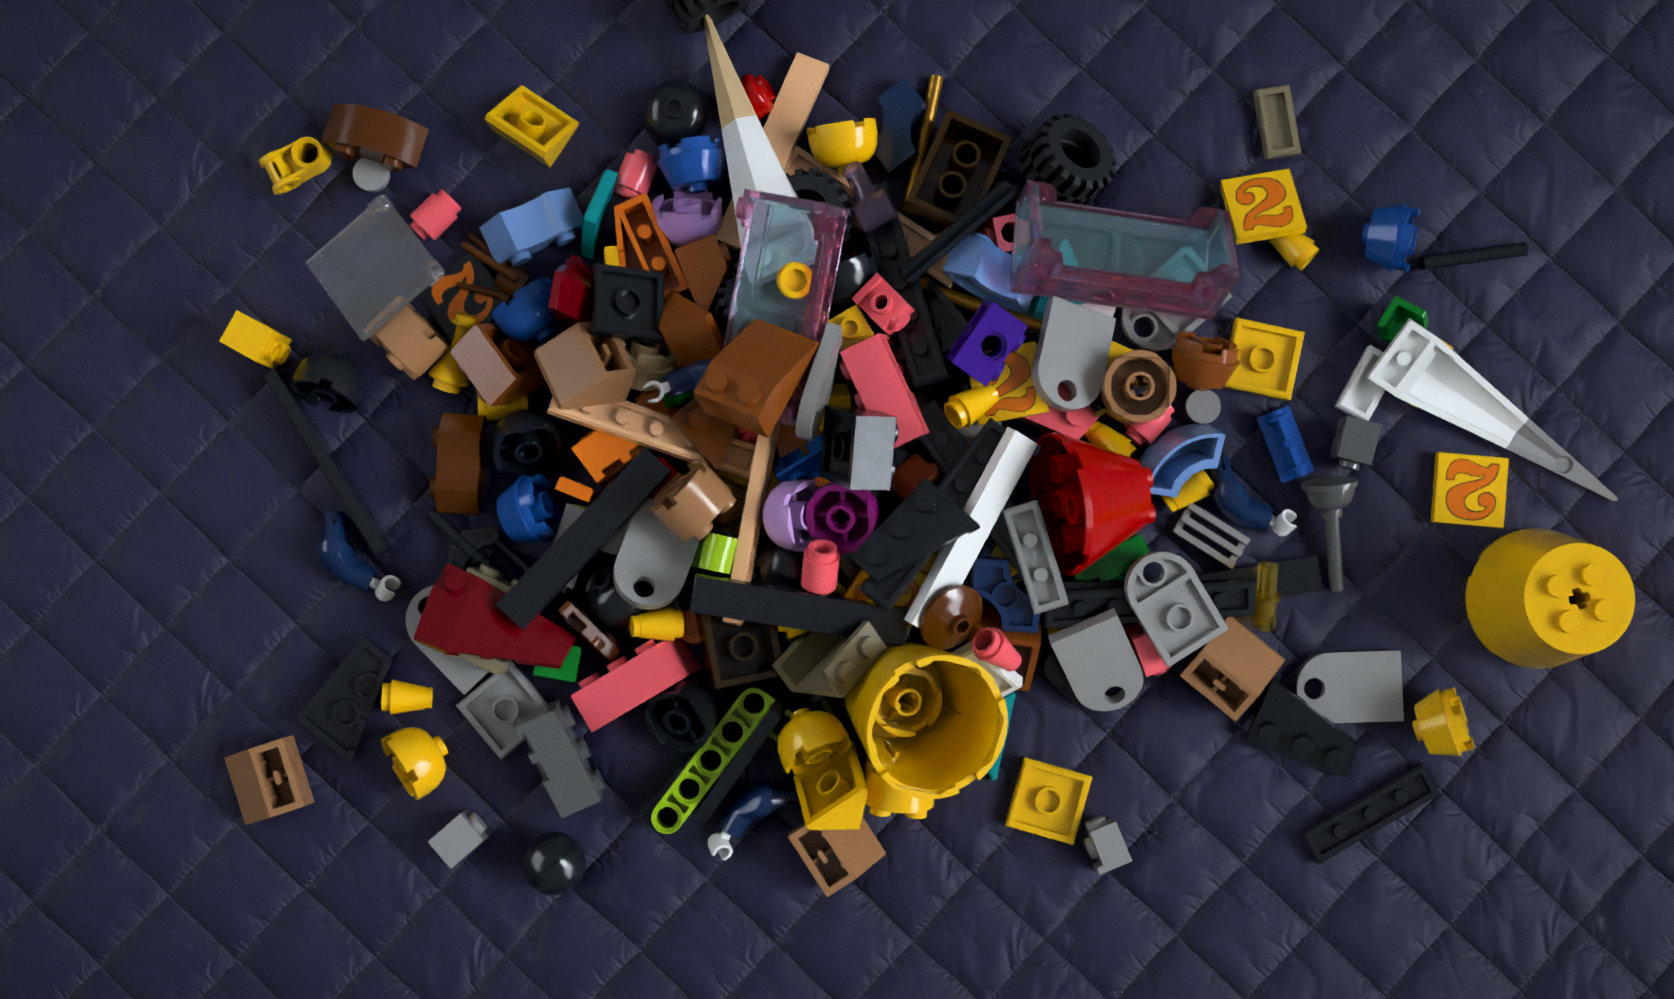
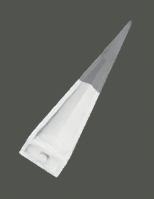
[1367,318,1618,501]

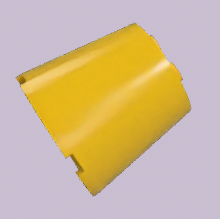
[1465,528,1635,669]
[844,640,1008,799]

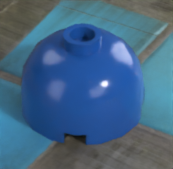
[490,277,558,343]

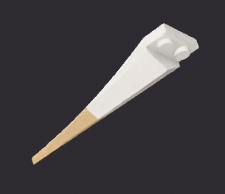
[703,15,823,286]

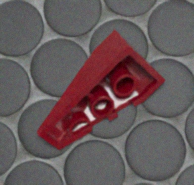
[548,255,591,328]
[414,563,576,669]

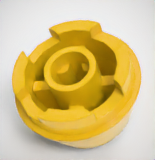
[1412,687,1475,756]

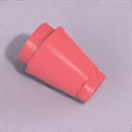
[972,627,1022,672]

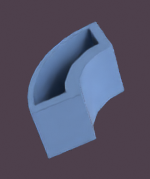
[479,187,584,266]
[943,232,1040,315]
[1138,424,1226,497]

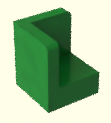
[1377,295,1428,343]
[533,646,582,682]

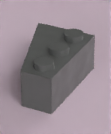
[514,699,605,818]

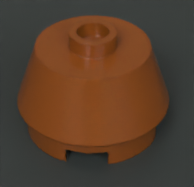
[1171,331,1240,391]

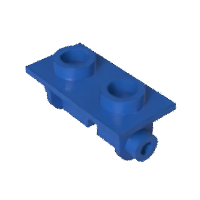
[1256,406,1314,483]
[773,433,823,483]

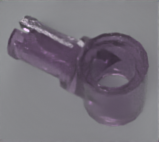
[843,161,898,233]

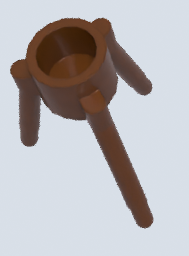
[456,232,531,304]

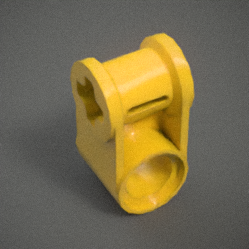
[258,137,332,195]

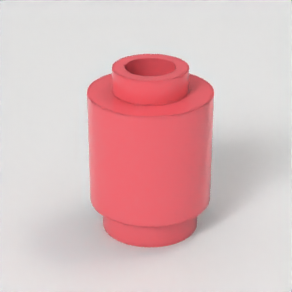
[613,149,658,201]
[409,189,462,241]
[1123,405,1175,447]
[801,539,840,594]

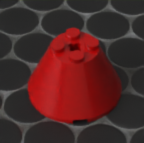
[1029,432,1156,576]

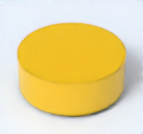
[776,262,814,299]

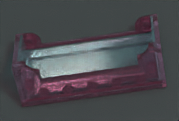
[1010,180,1240,320]
[723,189,849,426]

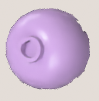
[652,190,722,248]
[762,479,820,552]

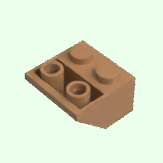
[534,321,637,410]
[1180,617,1285,722]
[224,735,315,825]
[788,817,886,897]

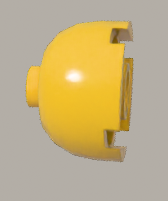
[807,118,877,174]
[778,708,852,775]
[381,727,448,800]

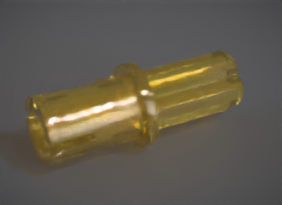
[1253,561,1281,632]

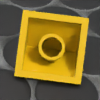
[485,85,579,168]
[793,741,868,830]

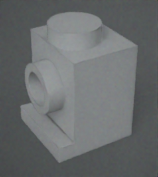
[1084,816,1132,875]

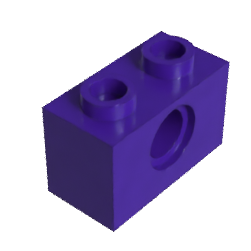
[944,298,1028,386]

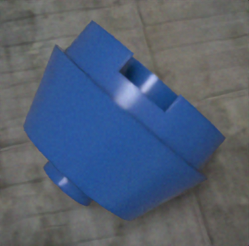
[657,135,726,194]
[1362,203,1421,273]
[497,474,564,542]

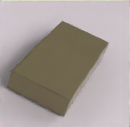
[1253,84,1301,160]

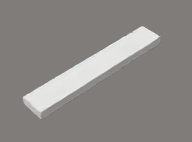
[904,427,1038,628]

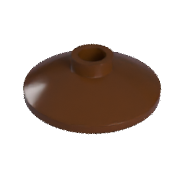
[920,585,983,650]

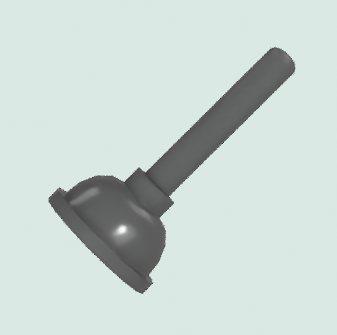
[1300,476,1359,593]

